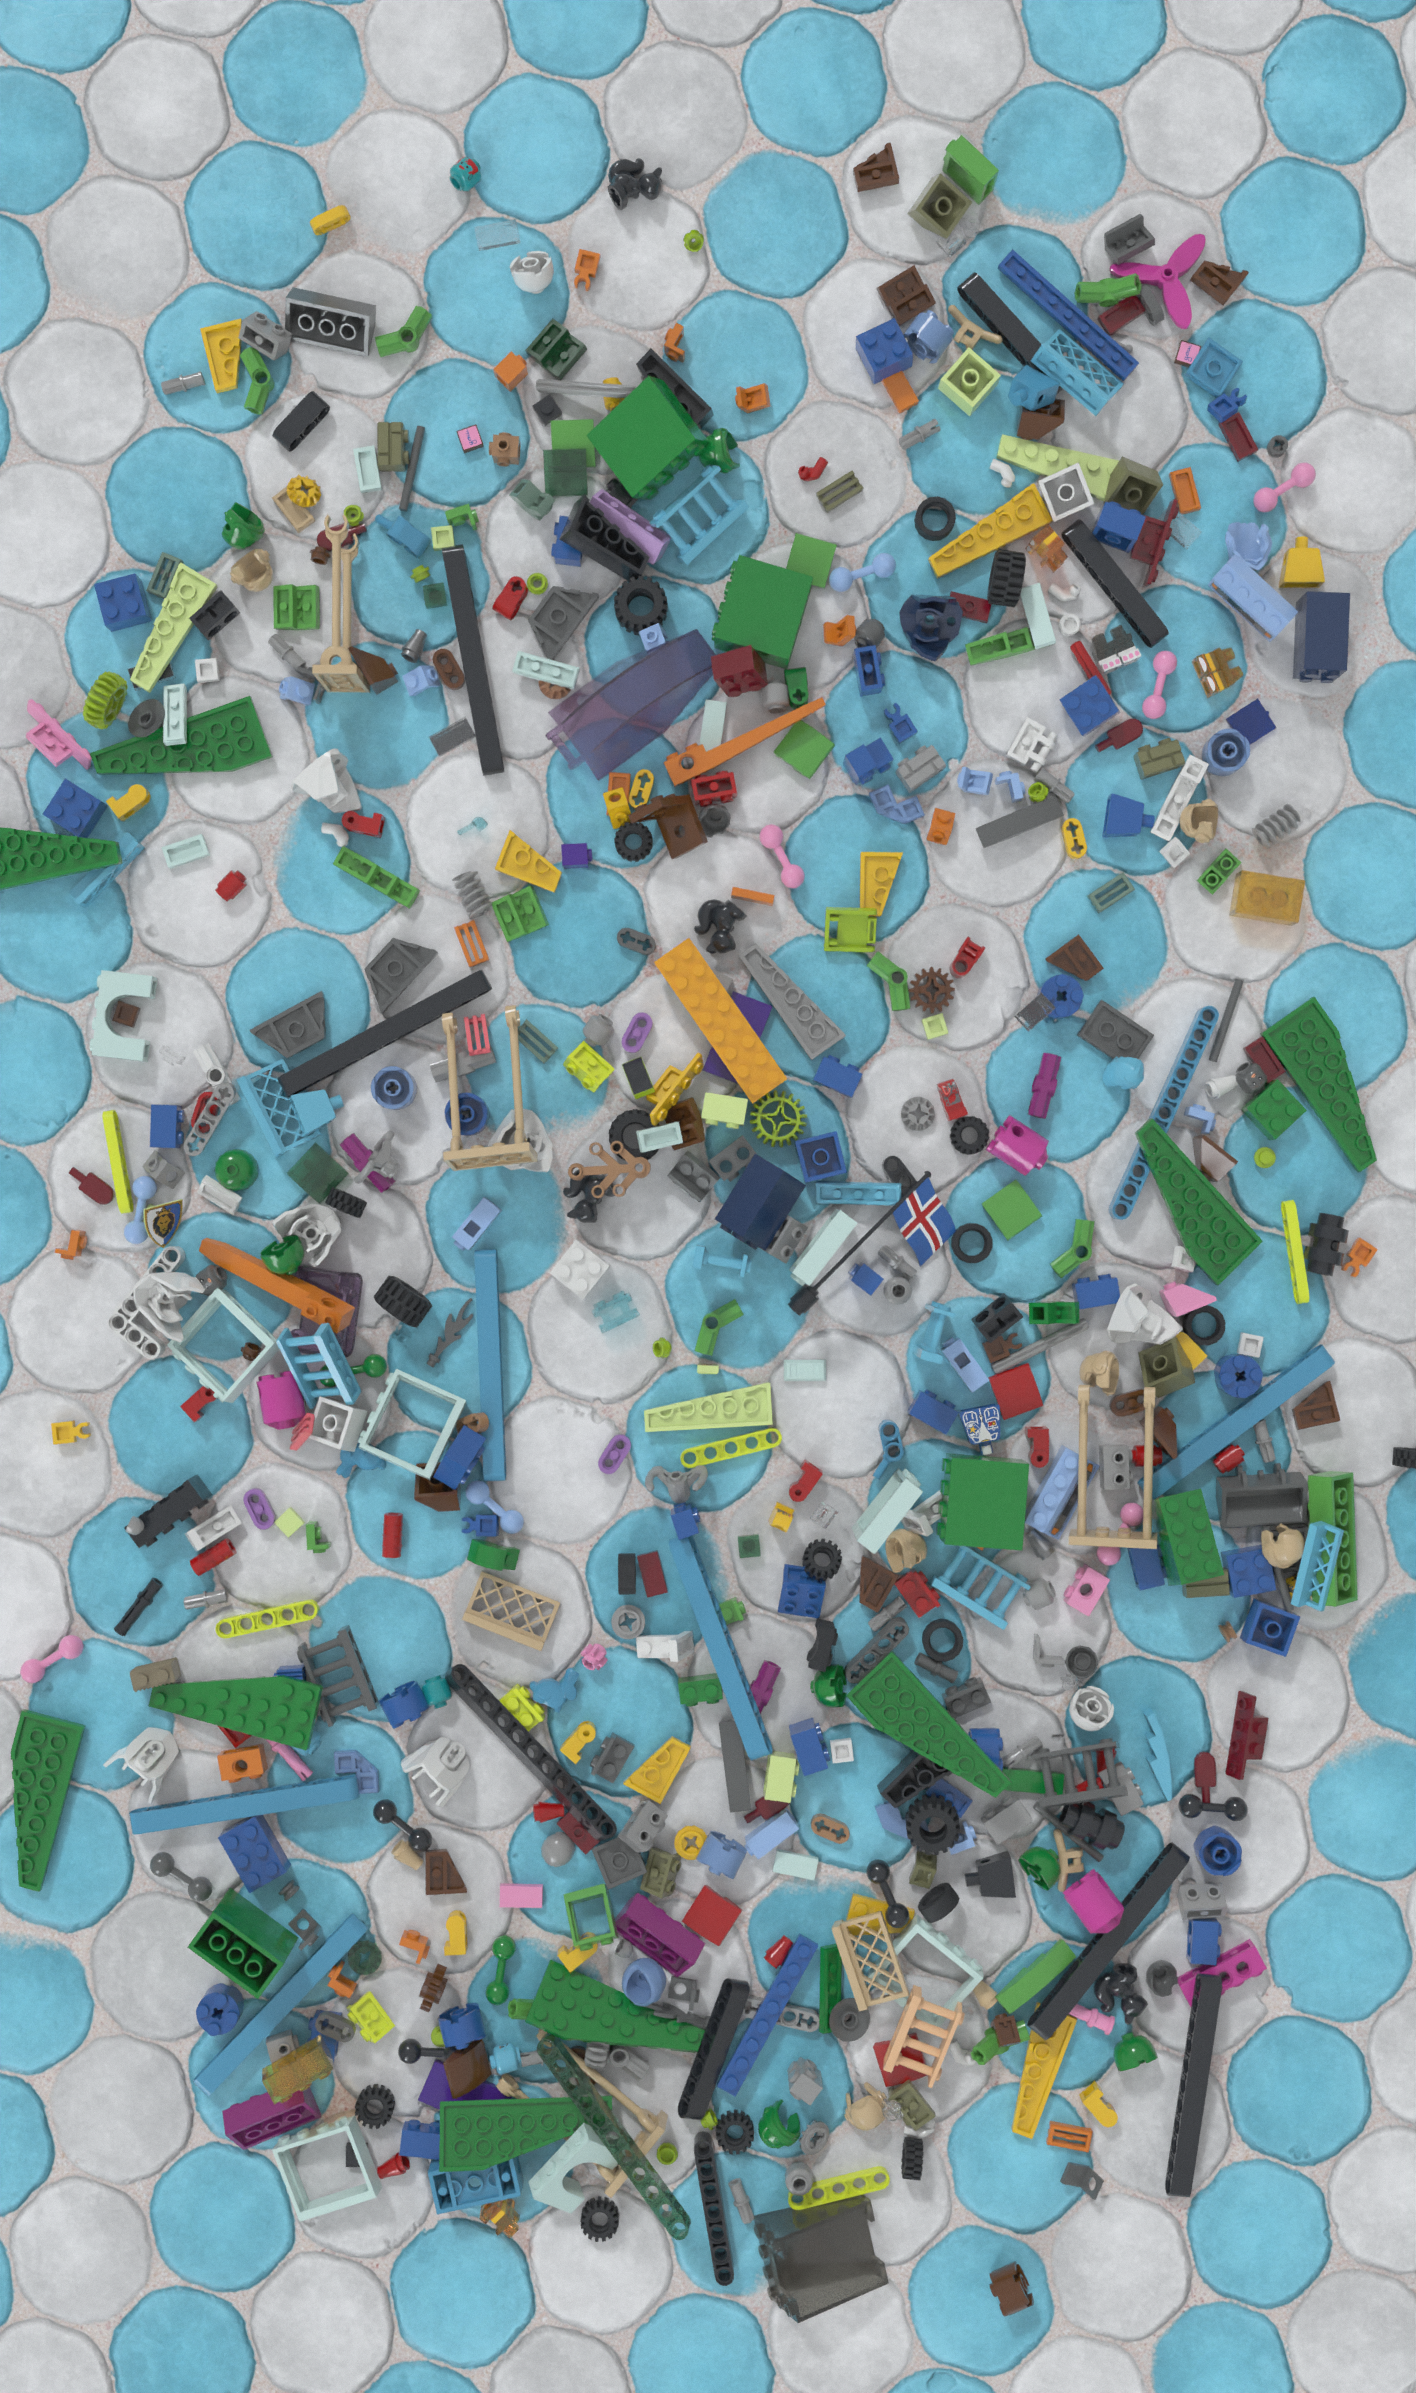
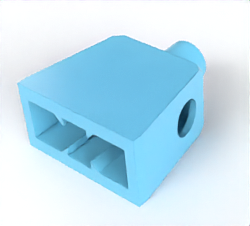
[289,1090,344,1137]

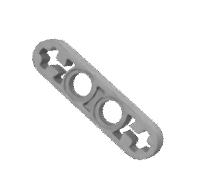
[183,1082,236,1156]
[742,1995,819,2032]

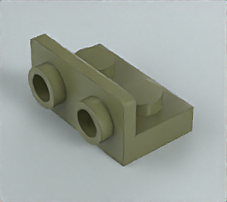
[640,1847,682,1899]
[888,2079,936,2131]

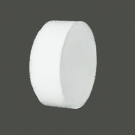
[1058,614,1081,637]

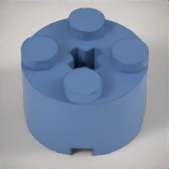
[903,310,954,364]
[1202,729,1250,776]
[371,1066,417,1110]
[696,1831,747,1879]

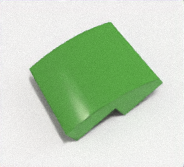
[551,419,596,469]
[786,533,837,588]
[273,584,320,630]
[773,720,835,779]
[492,886,549,942]
[982,1180,1042,1241]

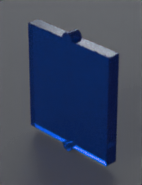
[1226,698,1277,745]

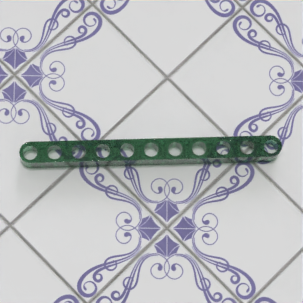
[537,2033,691,2240]

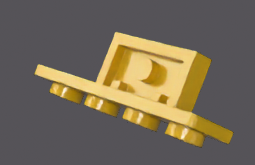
[646,1053,704,1126]

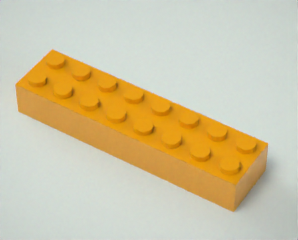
[654,938,787,1104]

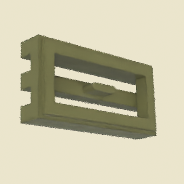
[816,470,864,513]

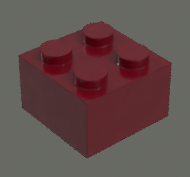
[711,645,768,697]

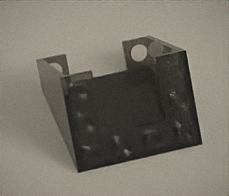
[753,2194,889,2323]

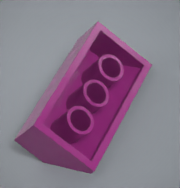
[615,1893,706,1978]
[222,2078,321,2150]

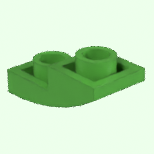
[1196,848,1242,895]

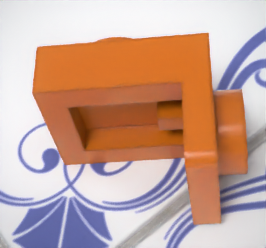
[664,323,685,363]
[735,383,770,413]
[823,615,856,646]
[926,808,956,845]
[55,1230,87,1260]
[399,1930,430,1964]
[327,1960,357,1998]

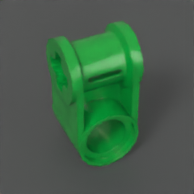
[784,667,809,710]

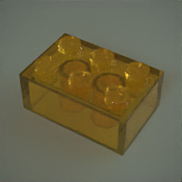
[1229,870,1305,926]
[262,2034,333,2105]

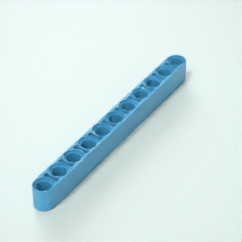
[1108,1006,1219,1220]
[474,1249,506,1481]
[1137,1344,1335,1500]
[669,1536,773,1760]
[129,1774,360,1835]
[193,1913,368,2097]

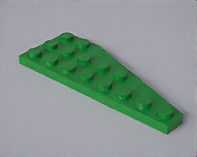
[846,1651,1012,1798]
[11,1709,86,1892]
[439,2095,612,2172]

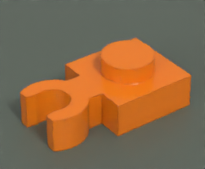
[574,249,601,291]
[1341,1237,1378,1277]

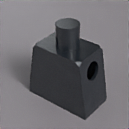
[965,1851,1016,1898]

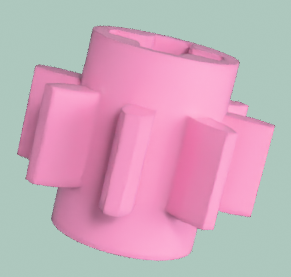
[580,1644,608,1670]

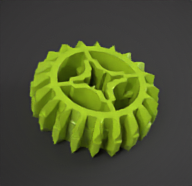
[83,671,128,730]
[750,1090,807,1148]

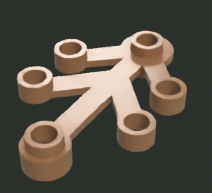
[568,1141,651,1198]

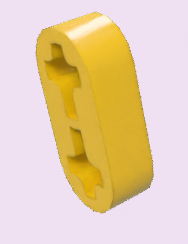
[310,205,351,235]
[629,769,654,809]
[1061,818,1087,859]

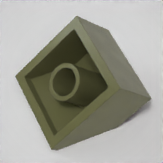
[907,173,972,239]
[1104,456,1163,515]
[1138,1337,1195,1398]

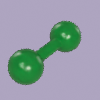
[320,1354,387,1387]
[485,1935,516,2005]

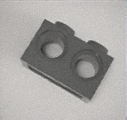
[709,1135,757,1182]

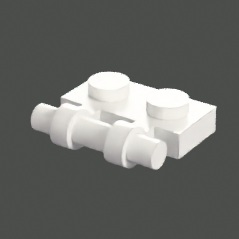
[1006,717,1058,773]

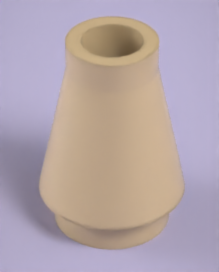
[391,1839,423,1870]
[973,1980,998,2010]

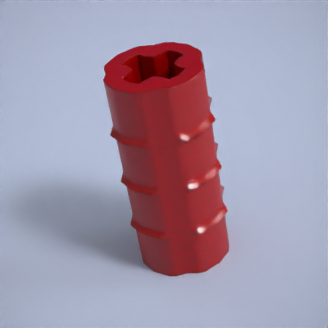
[382,1512,404,1558]
[190,1538,237,1576]

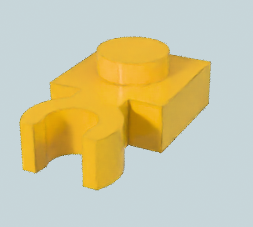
[51,1420,91,1445]

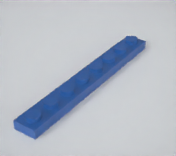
[997,249,1139,382]
[717,1933,818,2097]

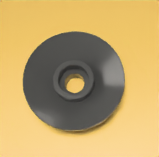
[128,699,165,738]
[829,1998,870,2042]

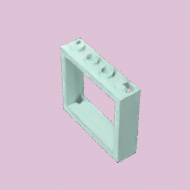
[789,1209,857,1286]
[167,1288,279,1403]
[358,1369,466,1480]
[852,1468,923,1554]
[868,1915,983,2027]
[272,2115,382,2222]

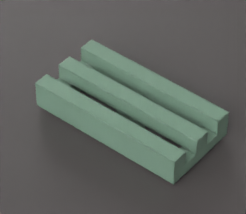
[146,552,183,599]
[1087,872,1135,914]
[518,1019,558,1064]

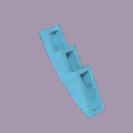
[1143,1708,1172,1801]

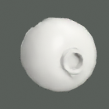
[510,251,554,294]
[1069,1686,1114,1731]

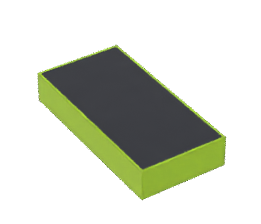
[622,1057,655,1100]

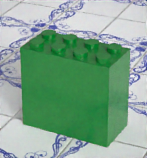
[586,376,709,500]
[712,555,813,669]
[936,1453,1029,1551]
[1152,1489,1224,1586]
[187,1888,299,1999]

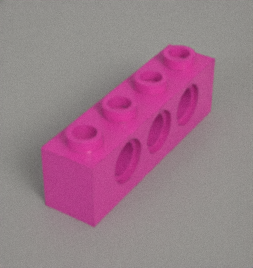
[1177,1939,1267,2007]

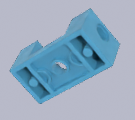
[428,2156,524,2215]

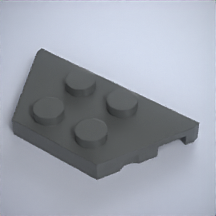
[528,586,599,660]
[364,938,438,1013]
[250,991,326,1058]

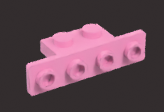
[26,699,92,770]

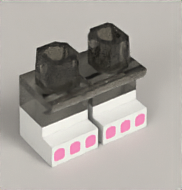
[1091,625,1141,676]

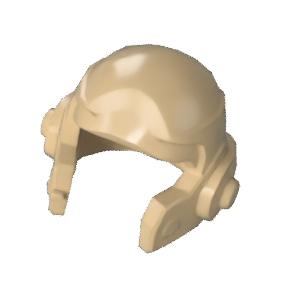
[230,549,273,592]
[1179,799,1218,843]
[1079,1351,1119,1396]
[1261,1523,1305,1568]
[885,1528,927,1573]
[844,2082,887,2131]

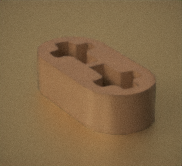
[456,1412,489,1434]
[811,1813,850,1844]

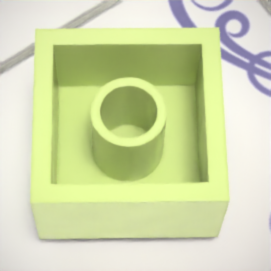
[938,347,1001,416]
[701,1092,748,1129]
[763,1751,799,1803]

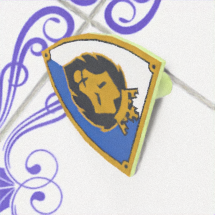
[144,1199,183,1248]

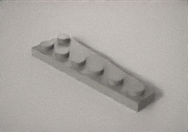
[738,943,846,1060]

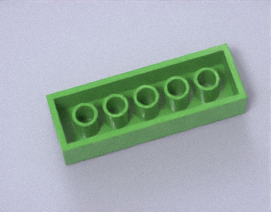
[1307,1471,1358,1607]

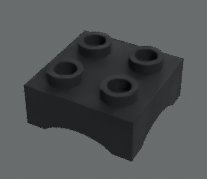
[806,1618,838,1672]

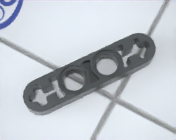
[844,1617,909,1683]

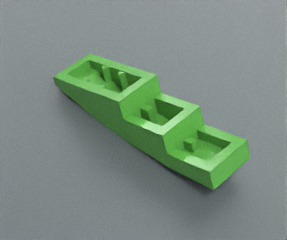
[965,627,1053,666]
[333,846,420,909]
[995,1939,1076,2014]

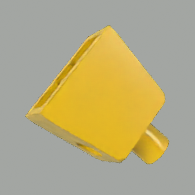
[1279,536,1325,588]

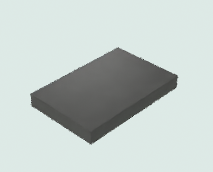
[1077,1000,1154,1059]

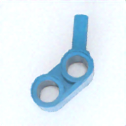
[375,514,431,559]
[873,1419,904,1480]

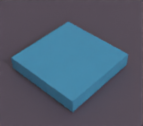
[1184,337,1243,398]

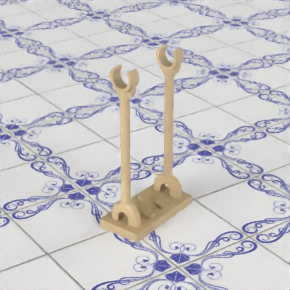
[312,514,370,693]
[442,1005,538,1171]
[1069,1385,1157,1549]
[496,2029,668,2198]

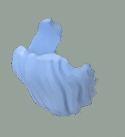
[1225,522,1272,571]

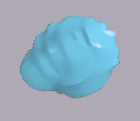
[1102,1056,1144,1090]

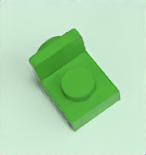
[444,504,479,531]
[306,1521,331,1553]
[719,1597,746,1625]

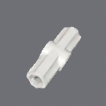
[193,1043,241,1106]

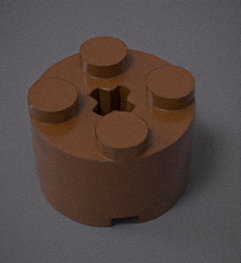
[989,2261,1034,2317]

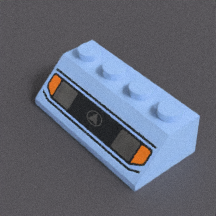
[1208,554,1298,642]
[1025,1445,1099,1540]

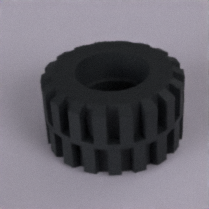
[987,549,1026,607]
[614,576,668,636]
[609,1109,660,1161]
[374,1275,432,1328]
[905,1794,960,1855]

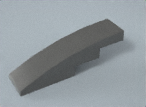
[976,796,1064,848]
[719,1721,751,1813]

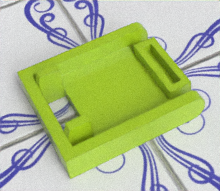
[824,907,877,952]

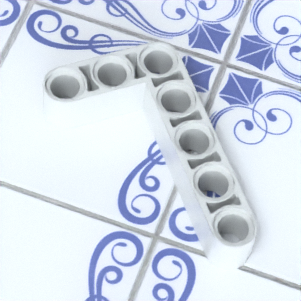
[108,1246,186,1359]

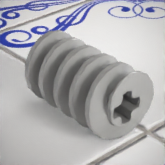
[1252,804,1301,849]
[452,871,492,919]

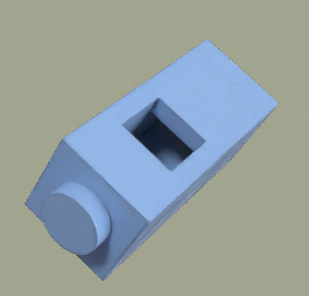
[452,1197,502,1251]
[940,1337,989,1393]
[744,1807,799,1860]

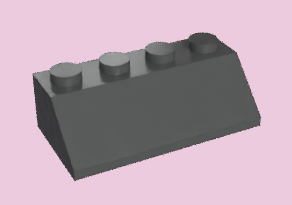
[285,287,376,357]

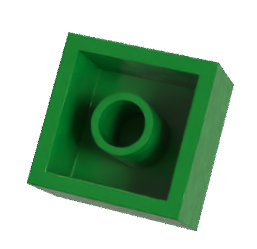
[1241,1079,1307,1140]

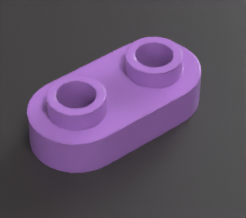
[621,1012,653,1053]
[598,1434,631,1474]
[243,1488,276,1530]

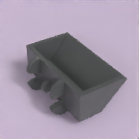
[1216,1463,1308,1529]

